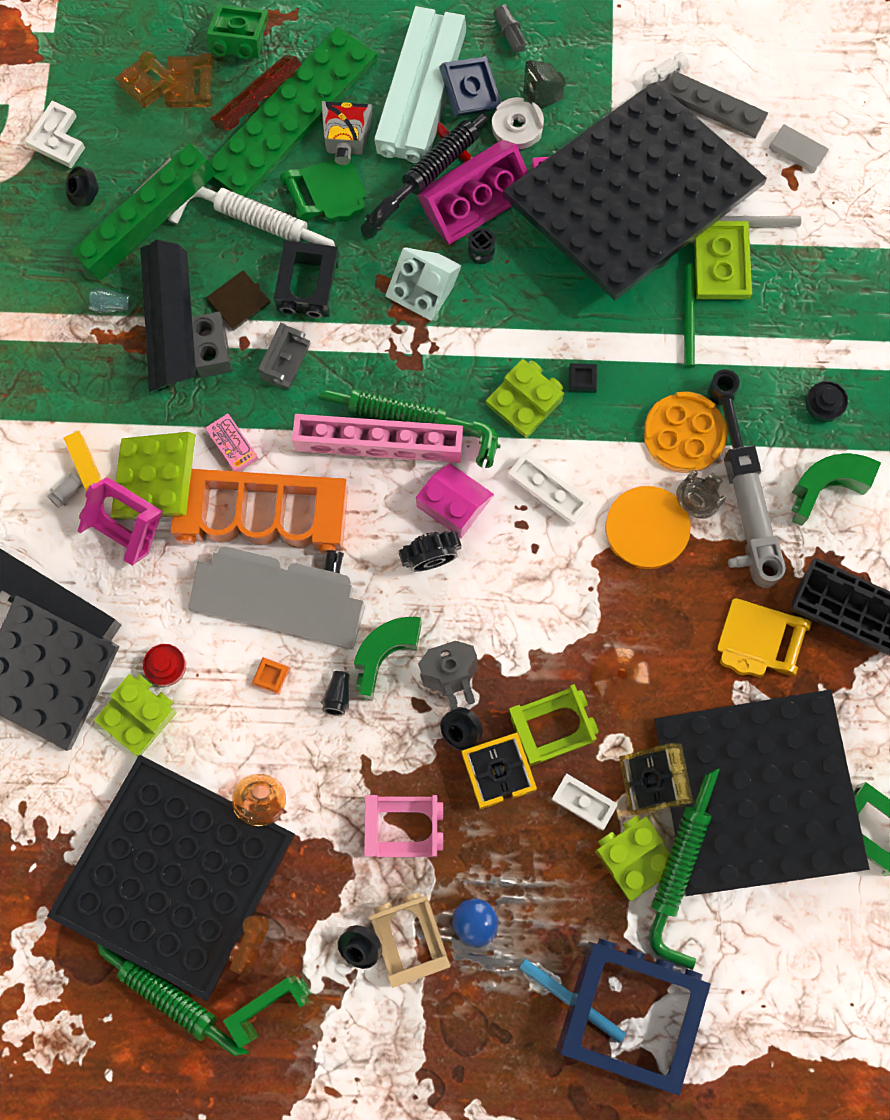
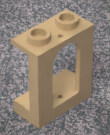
[369,892,451,988]

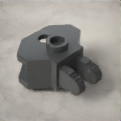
[418,641,478,711]

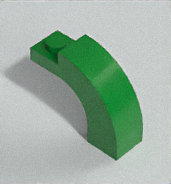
[791,453,882,526]

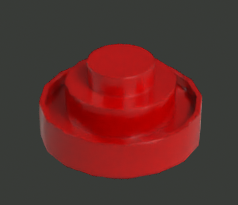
[143,644,187,687]

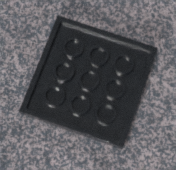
[0,595,120,751]

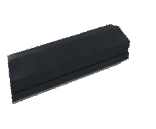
[140,239,196,395]

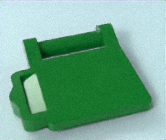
[280,159,367,223]

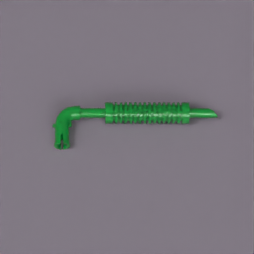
[318,389,501,468]

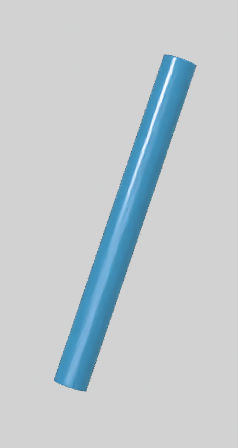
[519,958,626,1043]

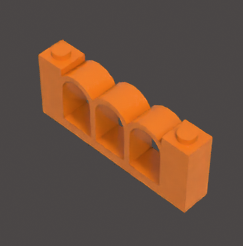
[171,469,349,554]

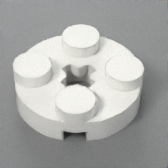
[492,97,544,149]

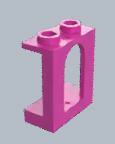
[77,477,163,566]

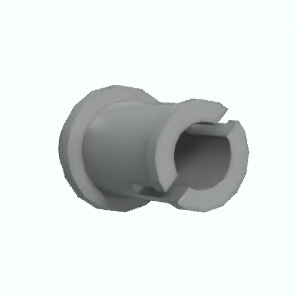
[47,473,84,508]

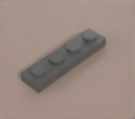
[664,71,768,139]

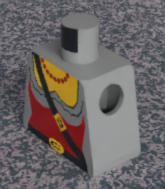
[322,101,373,165]

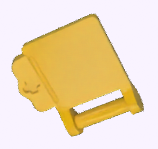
[717,598,812,677]

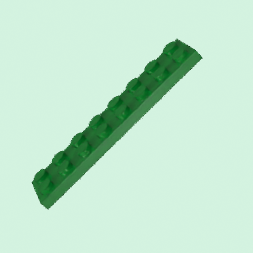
[209,26,377,198]

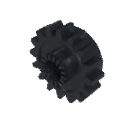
[399,531,462,572]

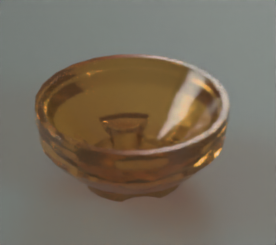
[232,774,286,826]

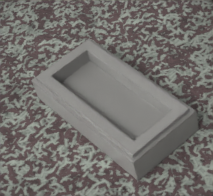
[769,124,829,173]

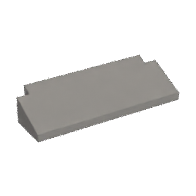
[188,546,365,650]

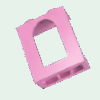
[364,795,443,857]

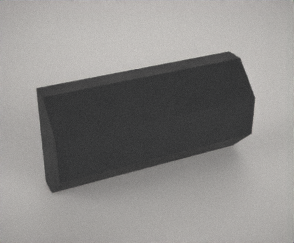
[790,558,890,656]

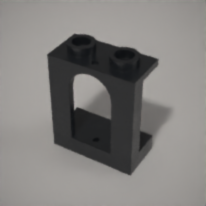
[273,240,340,318]

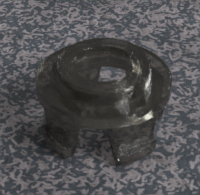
[676,470,726,519]

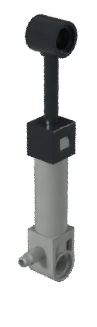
[708,369,785,588]

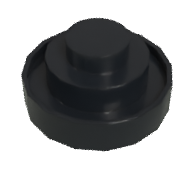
[66,166,99,207]
[805,381,848,422]
[440,707,483,751]
[337,925,382,969]

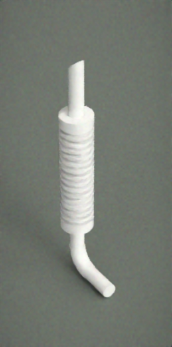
[168,186,335,246]

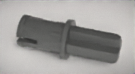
[494,5,527,53]

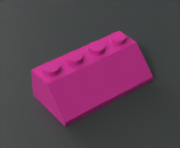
[417,140,528,245]

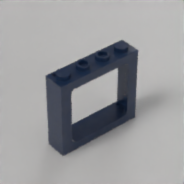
[556,938,711,1096]

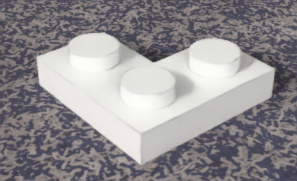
[25,101,85,168]

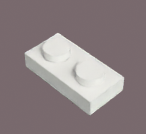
[551,773,618,831]

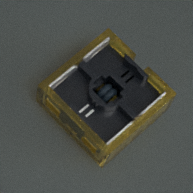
[619,743,694,815]

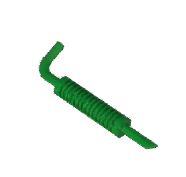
[649,768,720,970]
[97,943,250,1057]

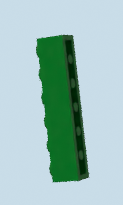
[72,142,216,281]

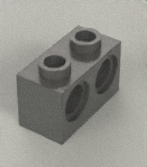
[192,312,233,378]

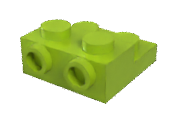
[486,359,564,439]
[93,674,177,757]
[595,815,670,902]

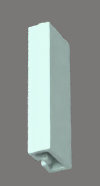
[374,6,466,163]

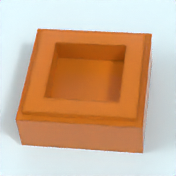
[252,657,290,695]

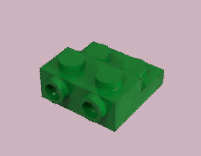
[206,4,269,60]

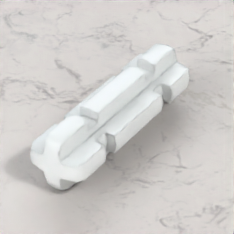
[642,52,689,87]

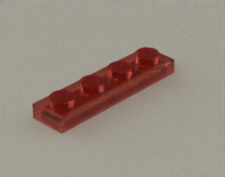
[210,55,302,130]

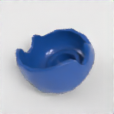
[452,898,499,948]

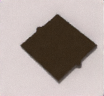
[206,270,271,331]

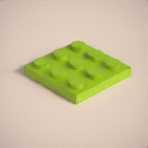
[110,431,196,520]

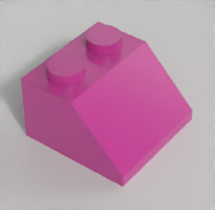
[416,463,494,538]

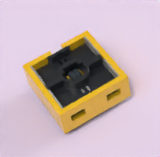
[462,732,537,810]

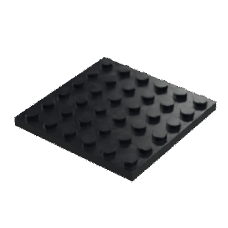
[654,689,870,896]
[47,754,295,1001]

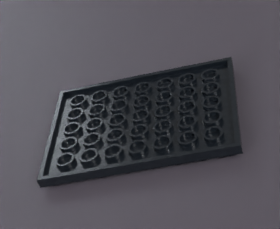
[503,82,767,301]

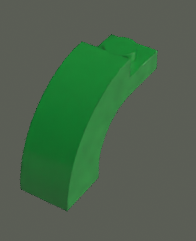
[354,617,422,701]

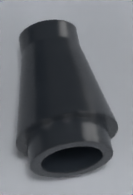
[321,671,350,716]

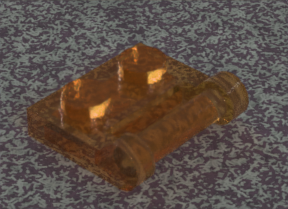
[115,51,179,108]
[165,53,214,107]
[229,916,270,974]

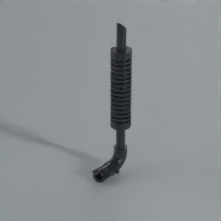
[360,111,489,238]

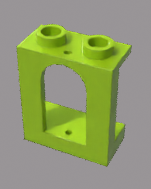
[508,684,599,767]

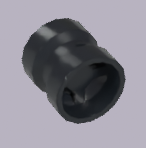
[468,228,495,264]

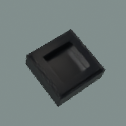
[569,363,597,393]

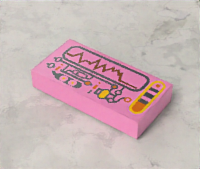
[205,414,259,472]

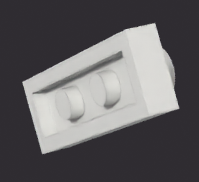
[508,452,591,526]

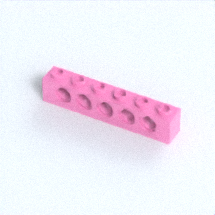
[292,414,463,463]

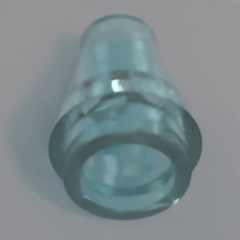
[89,287,129,314]

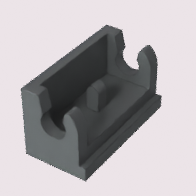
[258,322,311,390]

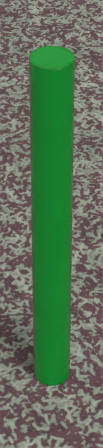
[684,264,695,368]

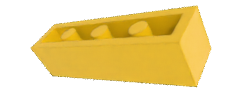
[63,430,102,491]

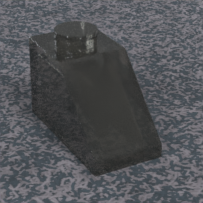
[523,60,566,110]

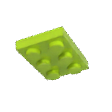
[694,221,752,299]

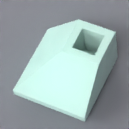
[385,248,461,321]

